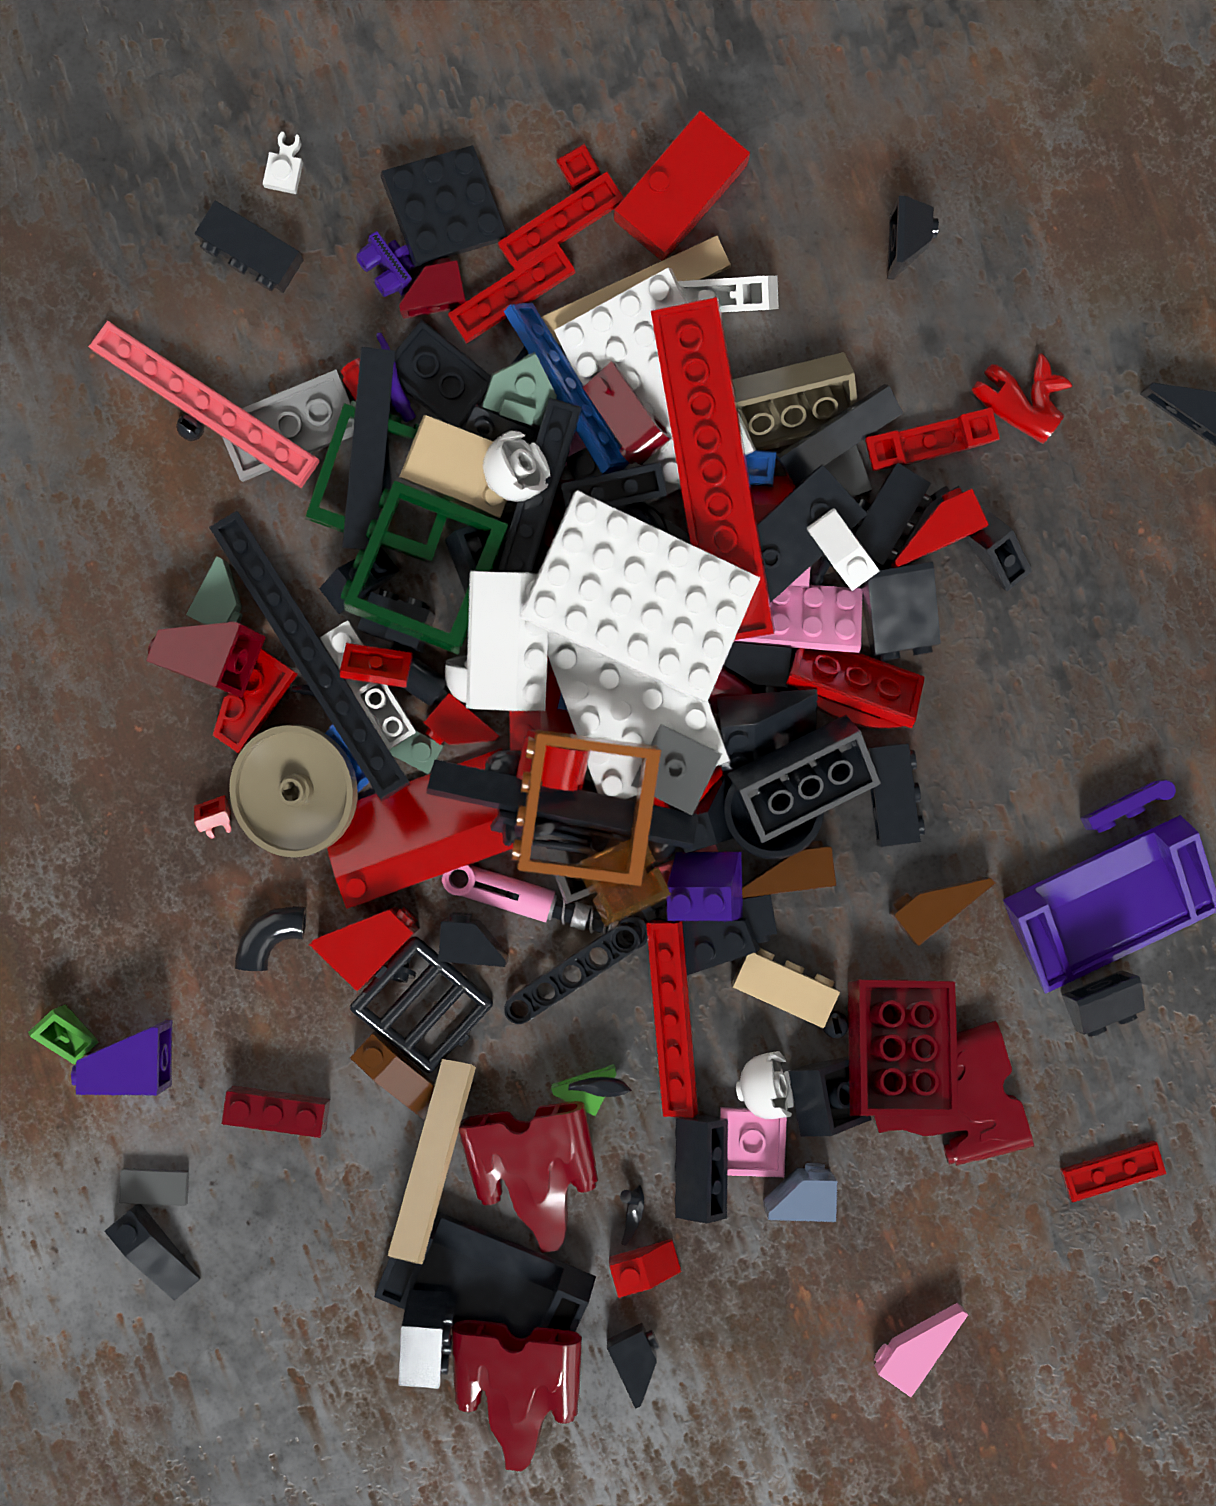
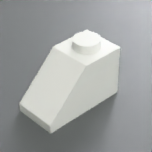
[807,508,879,591]

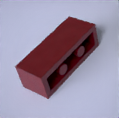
[222,1085,331,1138]

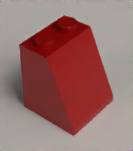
[309,906,419,991]

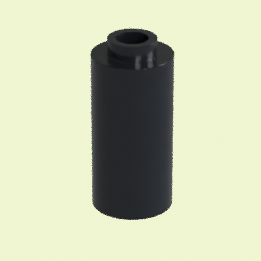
[390,643,450,707]

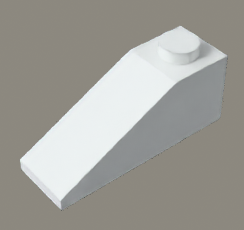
[678,275,779,312]

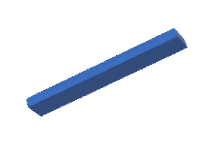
[504,303,630,474]

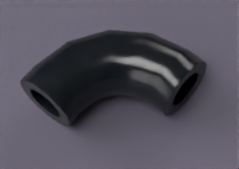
[235,906,306,971]

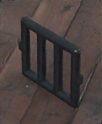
[350,937,493,1073]

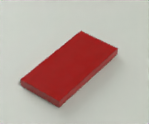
[786,648,925,728]

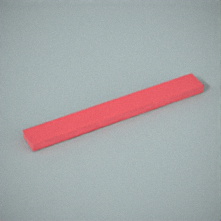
[88,320,320,488]

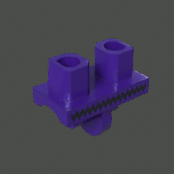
[356,231,414,297]

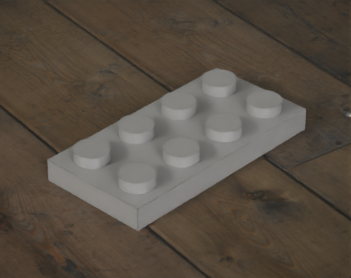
[222,370,354,482]

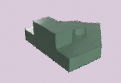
[482,352,557,426]

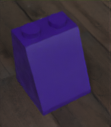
[71,1020,172,1095]

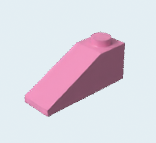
[874,1303,968,1397]

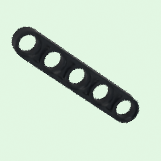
[504,922,642,1024]

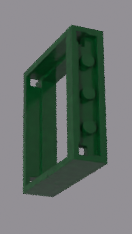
[305,401,451,563]
[341,480,508,655]

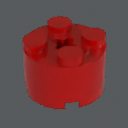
[516,729,590,791]

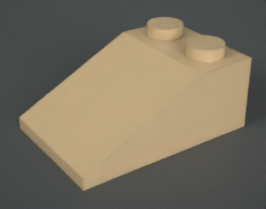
[399,415,507,518]

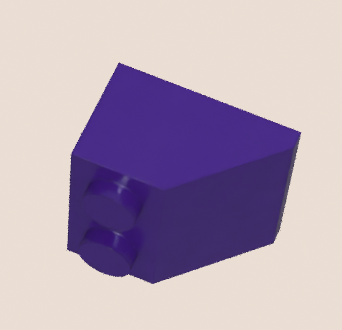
[667,852,743,921]

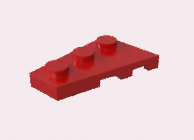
[213,648,298,753]

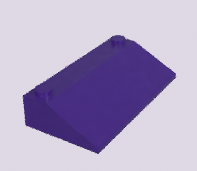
[1003,815,1216,994]

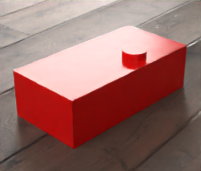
[614,110,750,261]

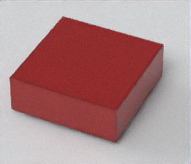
[556,144,600,191]

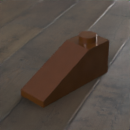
[742,840,836,898]
[889,877,995,946]
[350,1031,435,1121]

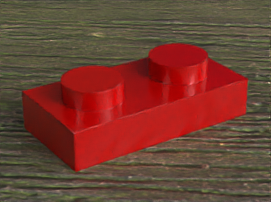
[340,643,412,688]

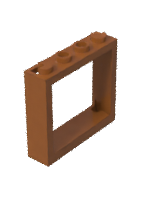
[512,730,661,886]

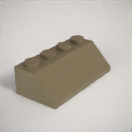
[733,352,857,451]

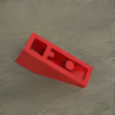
[890,488,989,568]

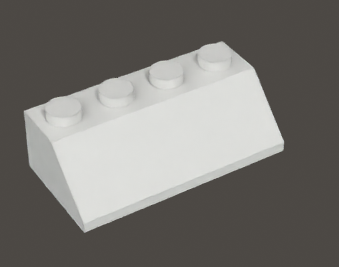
[466,571,548,711]

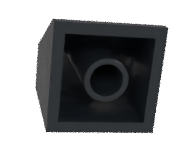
[859,562,941,661]

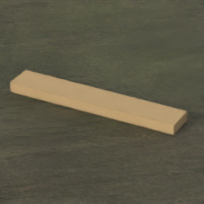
[541,236,731,347]
[388,1059,476,1264]

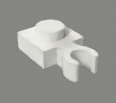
[263,132,303,194]

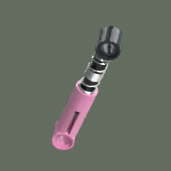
[442,864,648,949]

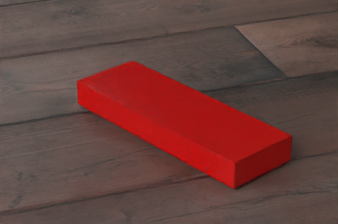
[1060,1140,1167,1203]

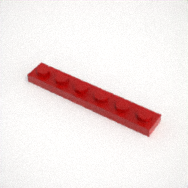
[646,920,698,1118]

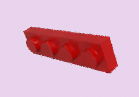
[498,172,624,270]
[448,243,575,344]

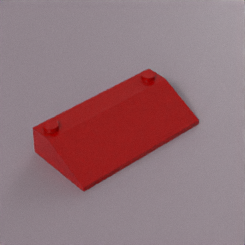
[327,748,535,909]

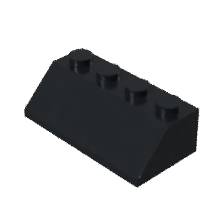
[727,715,881,843]

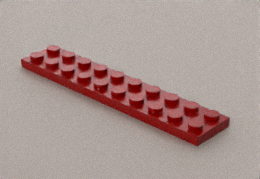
[651,297,775,641]

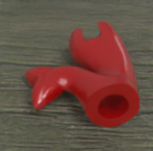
[971,353,1072,444]

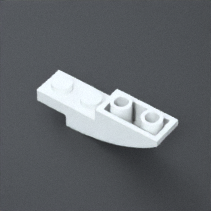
[320,620,416,749]

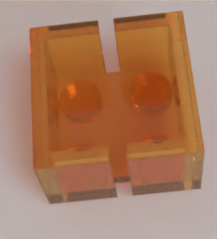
[579,839,671,927]

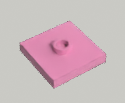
[720,1107,787,1178]

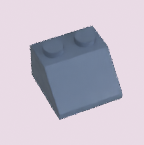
[763,1163,837,1222]

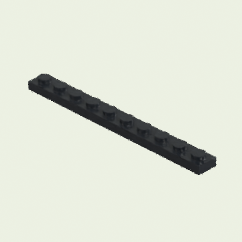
[209,511,410,802]

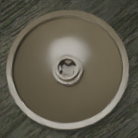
[230,725,358,857]

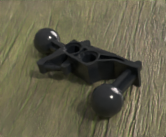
[485,750,676,862]

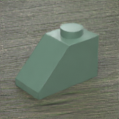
[186,556,242,625]

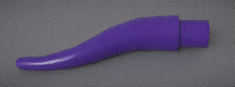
[376,333,416,423]

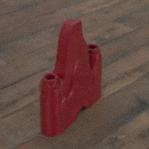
[873,1020,1034,1166]
[458,1101,598,1253]
[452,1320,582,1471]

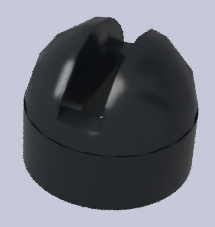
[177,414,205,441]
[822,1011,849,1038]

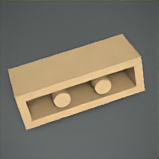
[731,948,840,1028]

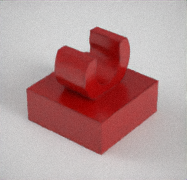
[194,795,231,839]

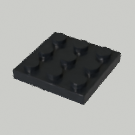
[380,145,507,267]

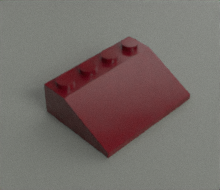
[848,980,959,1116]

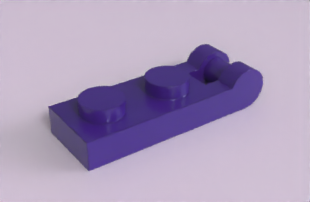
[1080,780,1176,833]

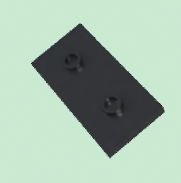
[757,464,867,603]

